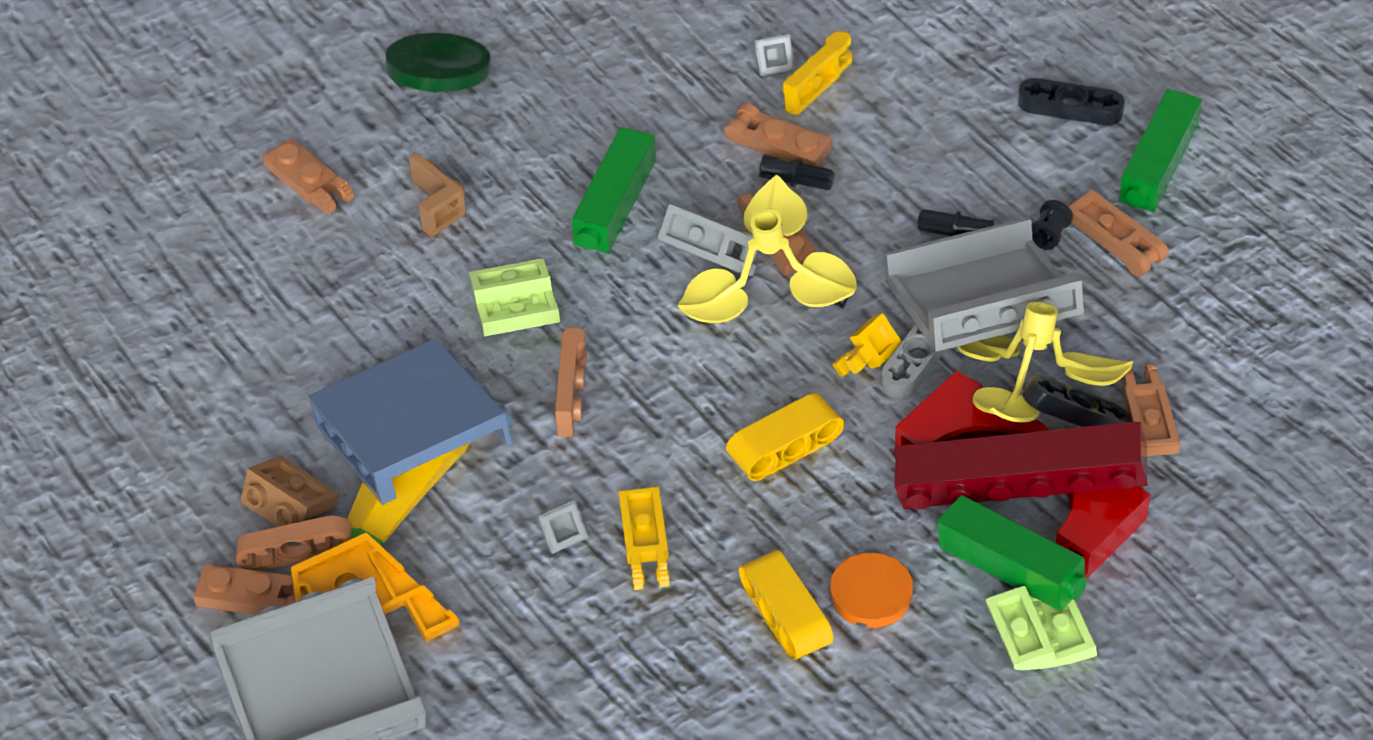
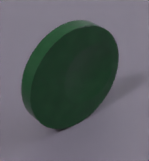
[385,33,490,92]

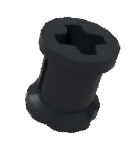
[1031,200,1073,250]

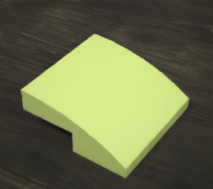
[469,258,560,337]
[985,585,1097,670]

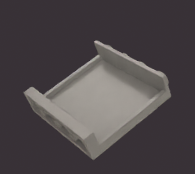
[885,217,1084,352]
[210,577,426,740]

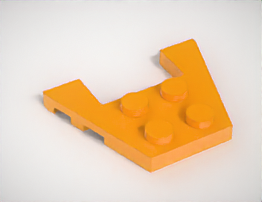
[291,533,459,642]

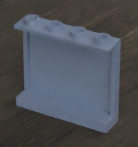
[308,338,513,505]

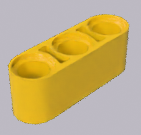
[726,393,845,481]
[738,549,834,660]

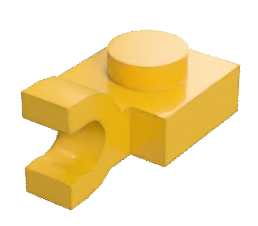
[832,313,902,377]

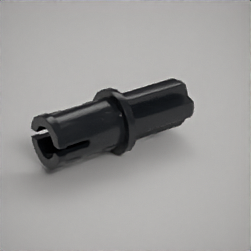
[759,154,834,190]
[917,209,994,236]

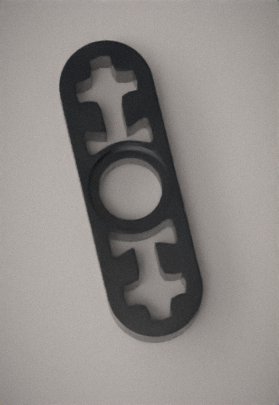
[1018,78,1125,126]
[1023,375,1132,427]

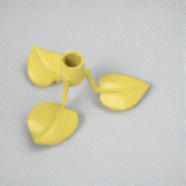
[678,175,857,323]
[957,302,1133,422]

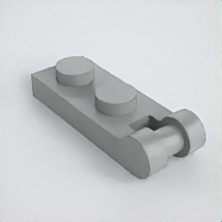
[658,204,758,276]

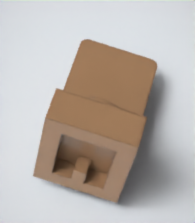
[409,152,466,238]

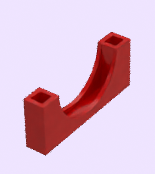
[894,371,1151,579]

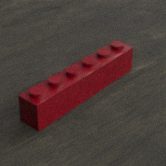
[894,421,1148,509]

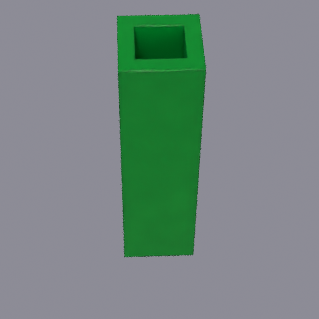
[1119,88,1202,213]
[572,127,656,253]
[937,495,1087,612]

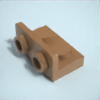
[241,455,339,527]

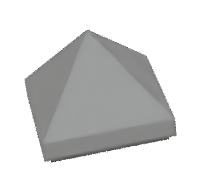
[754,34,795,76]
[537,499,589,554]

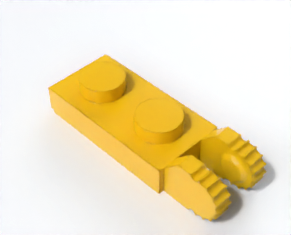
[783,30,852,116]
[618,486,669,590]

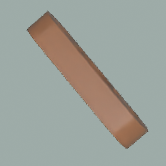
[236,516,352,571]

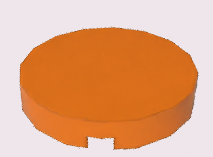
[830,553,913,628]

